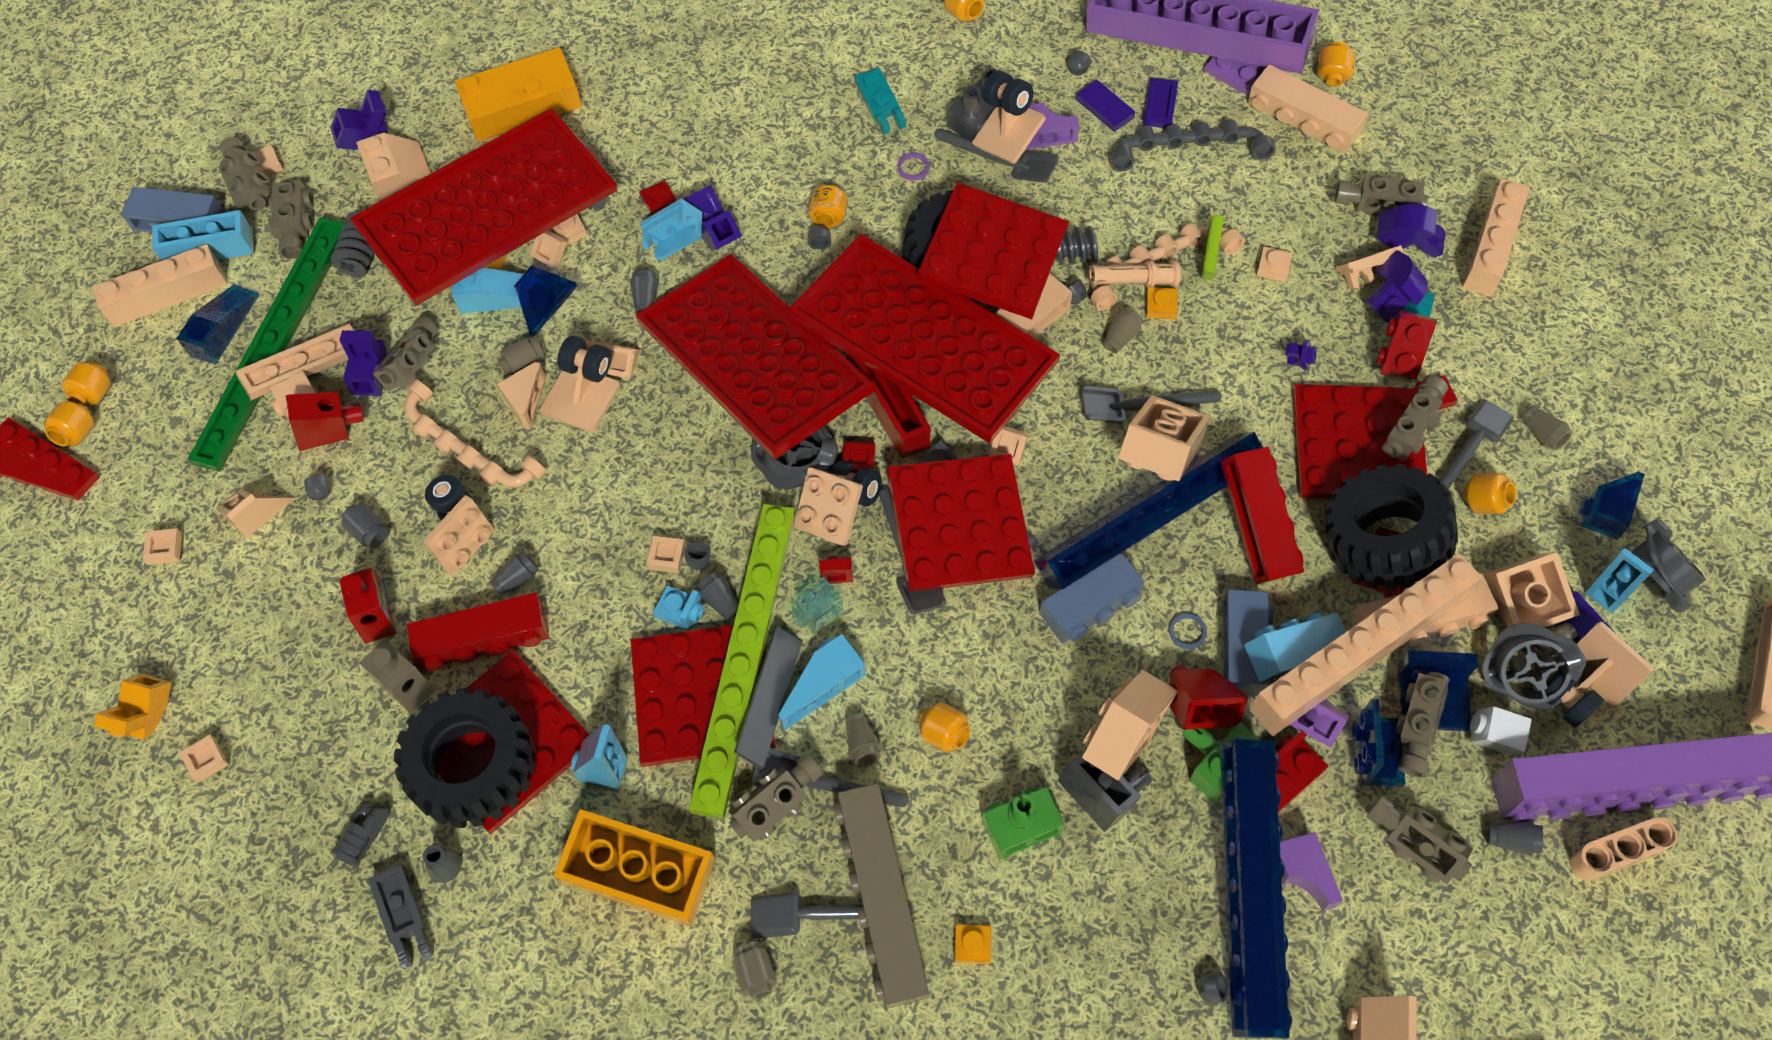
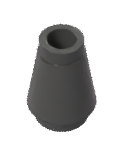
[629,270,659,314]
[489,550,539,596]
[696,572,739,621]
[1488,821,1543,856]
[423,845,462,883]

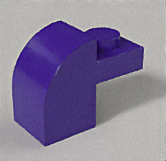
[330,90,388,150]
[683,185,742,250]
[1377,204,1446,258]
[1366,250,1428,324]
[339,330,387,396]

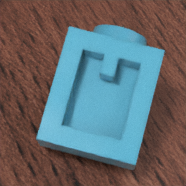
[653,586,705,631]

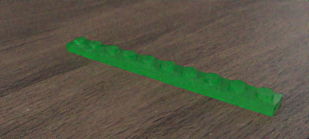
[188,217,344,472]

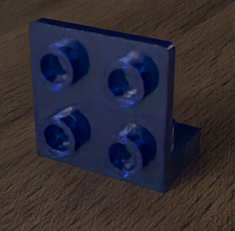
[1397,650,1478,732]
[1352,698,1406,787]

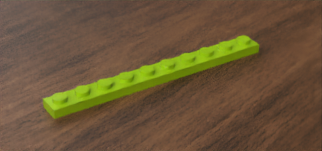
[689,504,795,819]

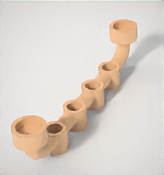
[1091,223,1245,311]
[404,379,546,487]

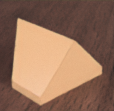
[216,488,294,538]

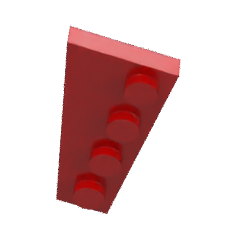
[0,417,100,501]

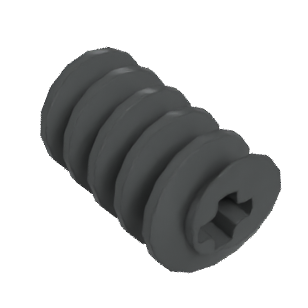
[331,211,374,278]
[1056,226,1098,265]

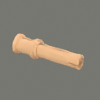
[1088,260,1181,288]

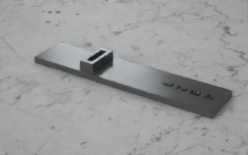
[734,626,802,769]

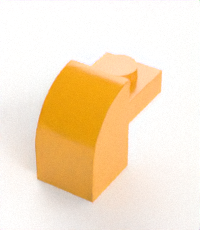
[94,674,171,740]

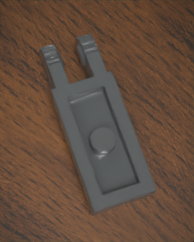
[368,864,434,969]

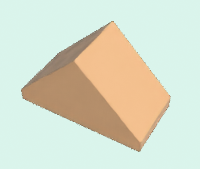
[497,362,546,429]

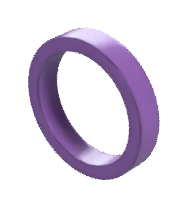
[898,153,929,181]

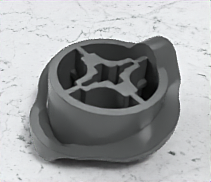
[751,427,838,489]
[1631,519,1707,613]
[1481,623,1586,709]

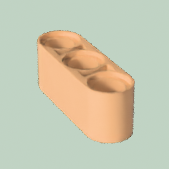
[1570,817,1677,881]

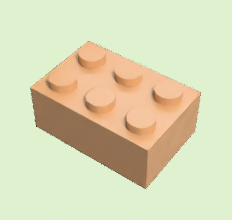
[1118,395,1211,481]
[1082,669,1178,781]

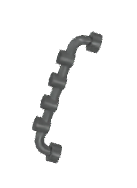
[1110,119,1276,172]

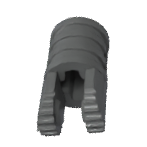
[330,801,390,868]

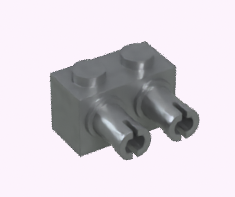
[947,68,998,141]
[1057,751,1152,832]

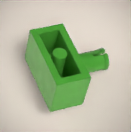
[1182,722,1267,804]
[982,786,1065,860]

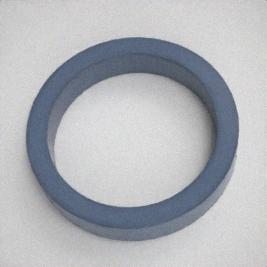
[1169,613,1207,649]

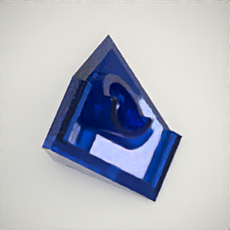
[514,265,577,338]

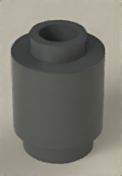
[341,503,389,549]

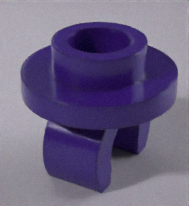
[1285,340,1317,370]

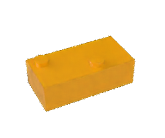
[454,47,582,142]
[553,809,716,927]

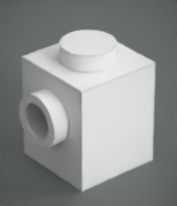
[1470,706,1532,754]

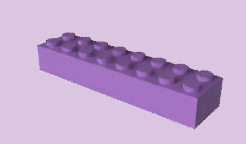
[1087,0,1319,74]
[1492,733,1772,822]

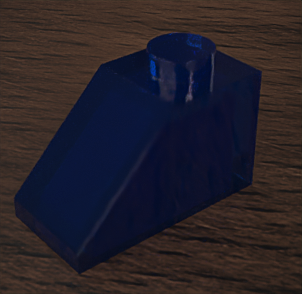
[1578,472,1645,540]

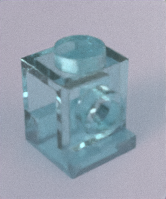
[791,577,844,634]

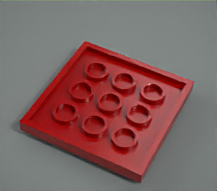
[917,182,1069,320]
[1292,384,1427,499]
[886,454,1035,592]
[630,625,776,767]
[438,650,589,835]

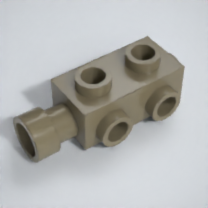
[218,137,271,212]
[1334,174,1428,215]
[268,179,314,260]
[372,317,437,391]
[1382,375,1448,462]
[1396,672,1449,778]
[728,753,824,842]
[1366,795,1473,884]

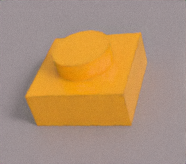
[1146,287,1178,319]
[955,924,991,964]

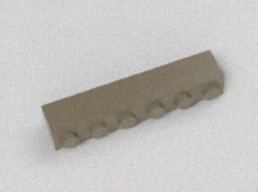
[833,783,929,1009]

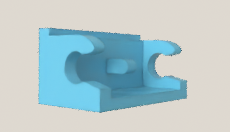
[640,199,702,260]

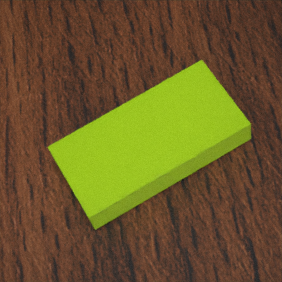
[1201,214,1224,281]

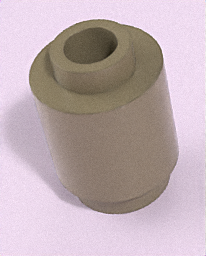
[497,337,545,375]
[732,941,777,1000]

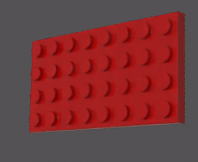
[350,108,617,307]
[788,234,1060,444]
[635,254,875,460]

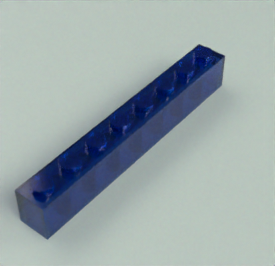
[1034,432,1263,590]
[1220,738,1292,1038]

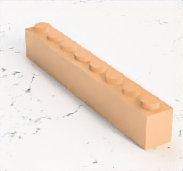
[1250,553,1483,736]

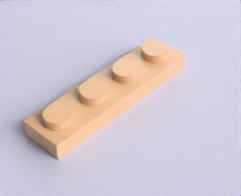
[235,323,354,400]

